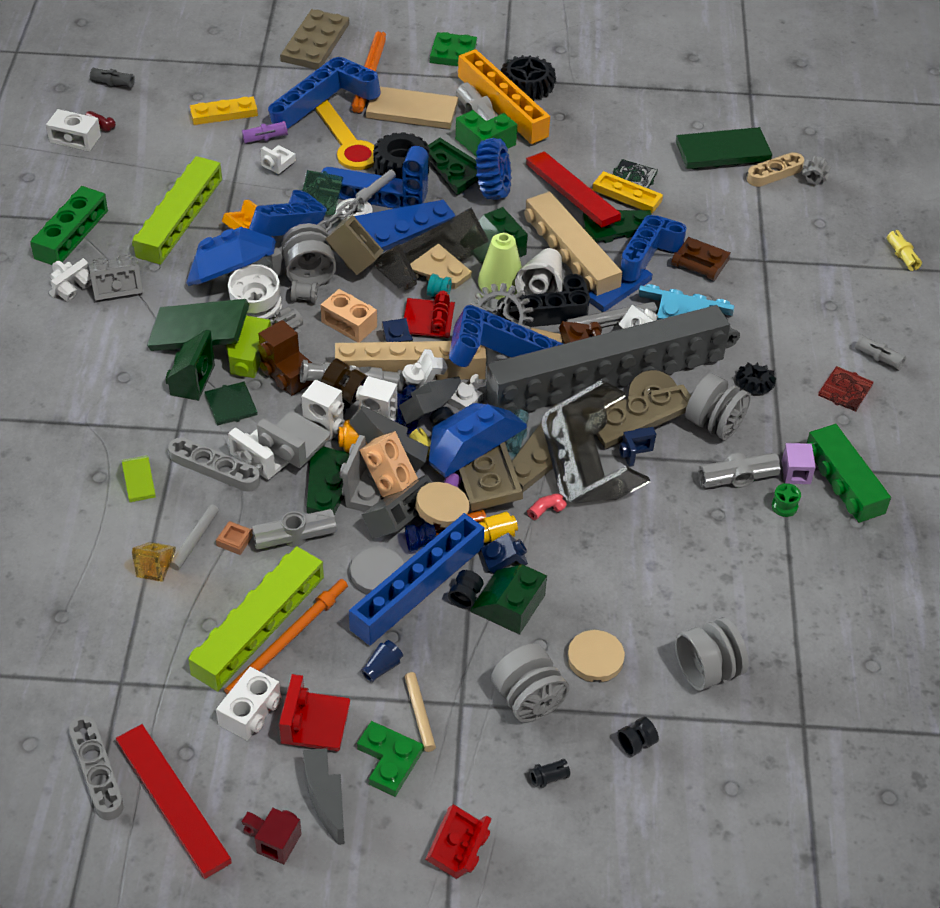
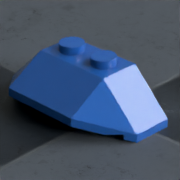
[186,227,276,286]
[429,403,527,478]

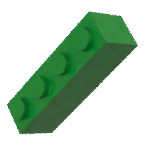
[806,424,891,523]

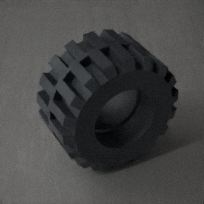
[373,132,429,179]

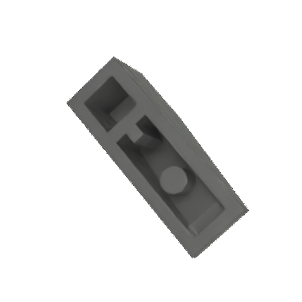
[362,474,432,538]

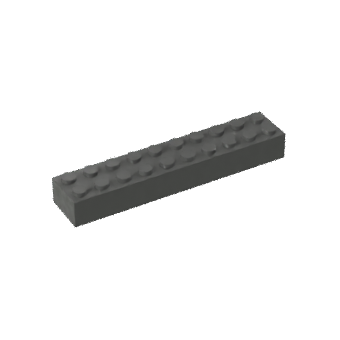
[485,305,730,415]

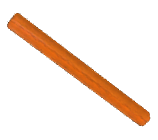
[352,31,386,113]

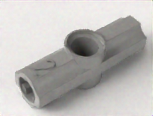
[456,82,498,121]
[698,453,781,488]
[251,509,337,550]

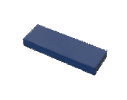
[589,269,653,312]

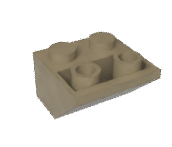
[325,215,384,275]

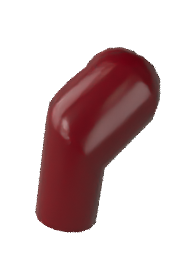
[85,111,116,132]

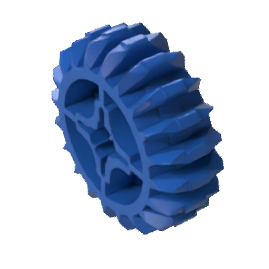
[476,138,512,200]

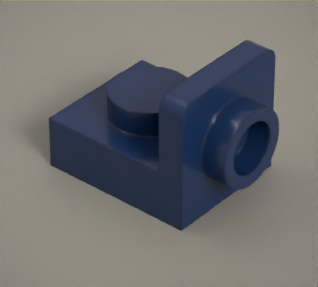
[382,318,413,342]

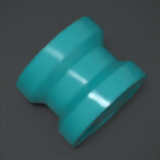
[427,273,452,297]

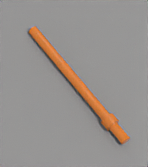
[224,579,348,695]

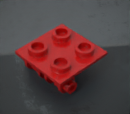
[404,291,455,338]

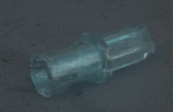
[506,410,529,454]

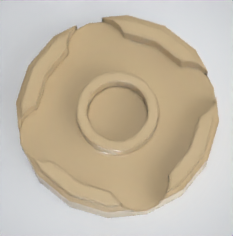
[415,482,469,528]
[568,630,625,682]

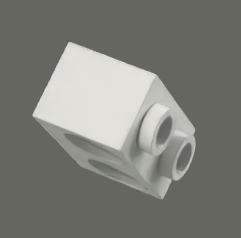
[356,376,398,422]
[301,379,345,442]
[216,667,282,741]

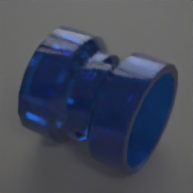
[405,522,436,552]

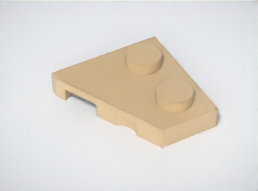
[406,244,472,290]

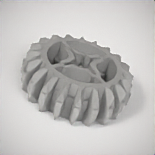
[470,283,534,330]

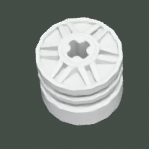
[228,264,282,326]

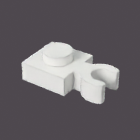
[448,374,486,411]

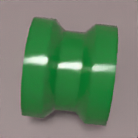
[771,483,801,517]

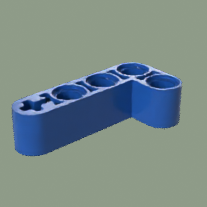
[249,190,327,237]
[620,215,687,281]

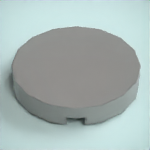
[350,547,404,594]

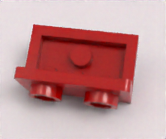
[425,804,492,879]

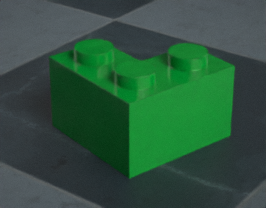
[455,110,518,157]

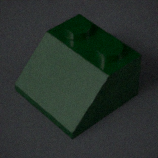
[463,207,528,265]
[166,330,215,401]
[470,564,547,635]

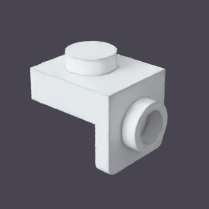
[260,145,296,174]

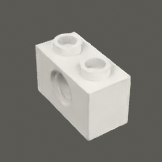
[46,109,101,151]

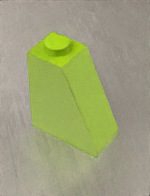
[226,315,271,378]

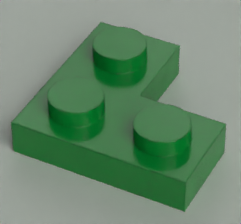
[357,721,424,797]

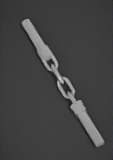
[282,170,396,256]

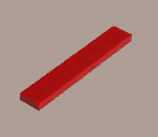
[526,151,621,227]
[116,724,232,879]

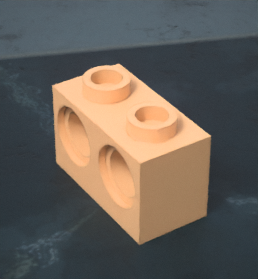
[320,289,377,343]
[360,431,418,497]

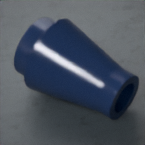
[361,640,403,682]

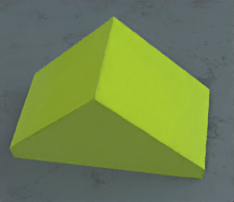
[122,455,156,502]

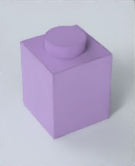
[782,443,816,484]

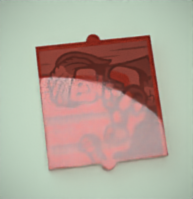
[818,366,874,412]

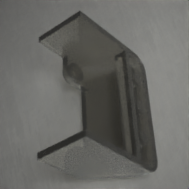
[373,207,489,291]
[542,380,650,504]

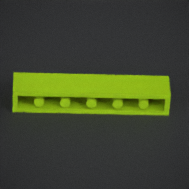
[132,156,222,265]
[188,546,324,692]

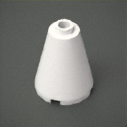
[515,248,563,295]

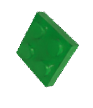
[430,32,477,66]

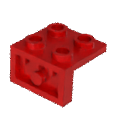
[279,674,350,751]

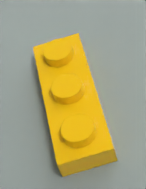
[190,96,258,125]
[592,171,663,214]

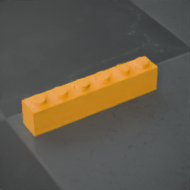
[458,49,550,144]

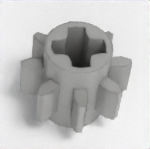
[802,156,831,185]
[272,307,303,333]

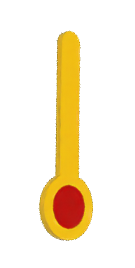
[314,99,374,170]

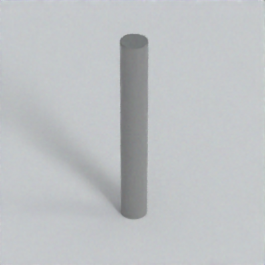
[170,504,219,570]

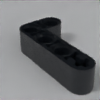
[497,274,590,327]

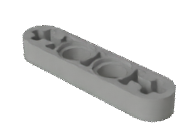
[168,438,260,491]
[69,716,124,820]

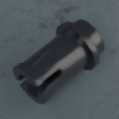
[530,759,570,788]

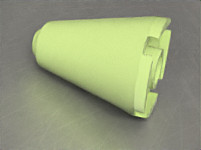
[478,233,522,300]

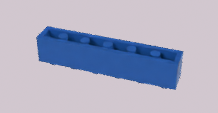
[349,513,485,646]

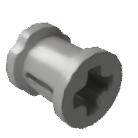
[291,280,318,303]

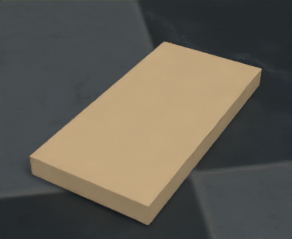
[366,87,458,129]

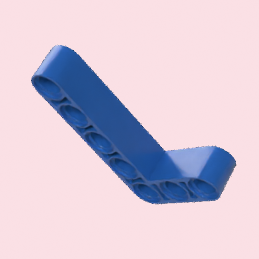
[268,57,381,129]
[315,146,428,209]
[449,305,563,367]

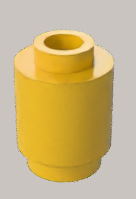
[479,512,518,544]

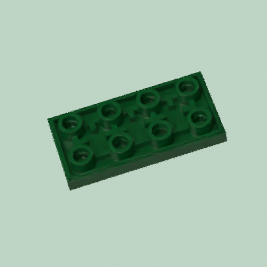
[676,127,773,169]
[147,299,250,351]

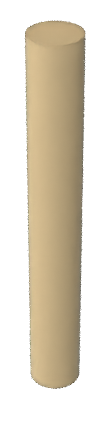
[404,672,436,752]

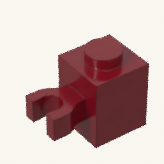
[241,807,302,865]

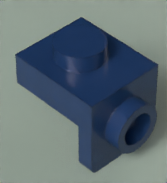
[619,427,656,467]
[481,533,528,574]

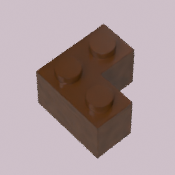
[258,319,314,396]

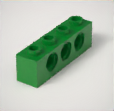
[30,186,108,265]

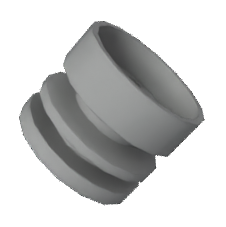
[281,223,336,286]
[685,373,751,440]
[675,617,749,691]
[492,644,569,722]

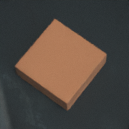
[216,521,253,555]

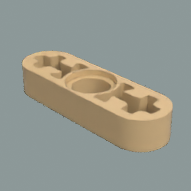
[747,153,804,187]

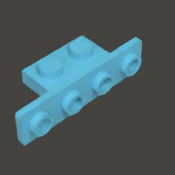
[639,284,734,320]

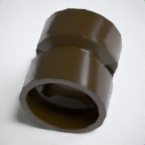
[321,358,368,405]

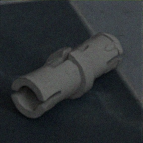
[90,68,135,88]

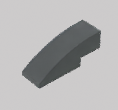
[399,376,461,424]
[349,405,429,473]
[303,748,345,845]

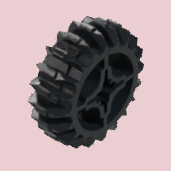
[501,55,556,101]

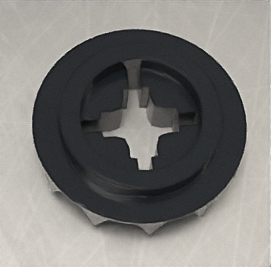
[736,362,776,394]

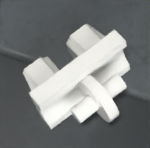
[49,258,92,302]
[402,349,448,390]

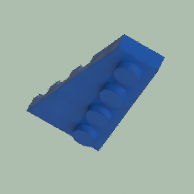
[354,200,456,253]

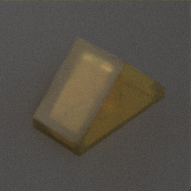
[132,542,176,582]

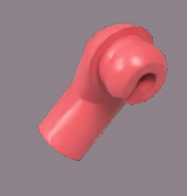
[527,493,567,520]

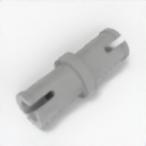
[855,335,906,370]

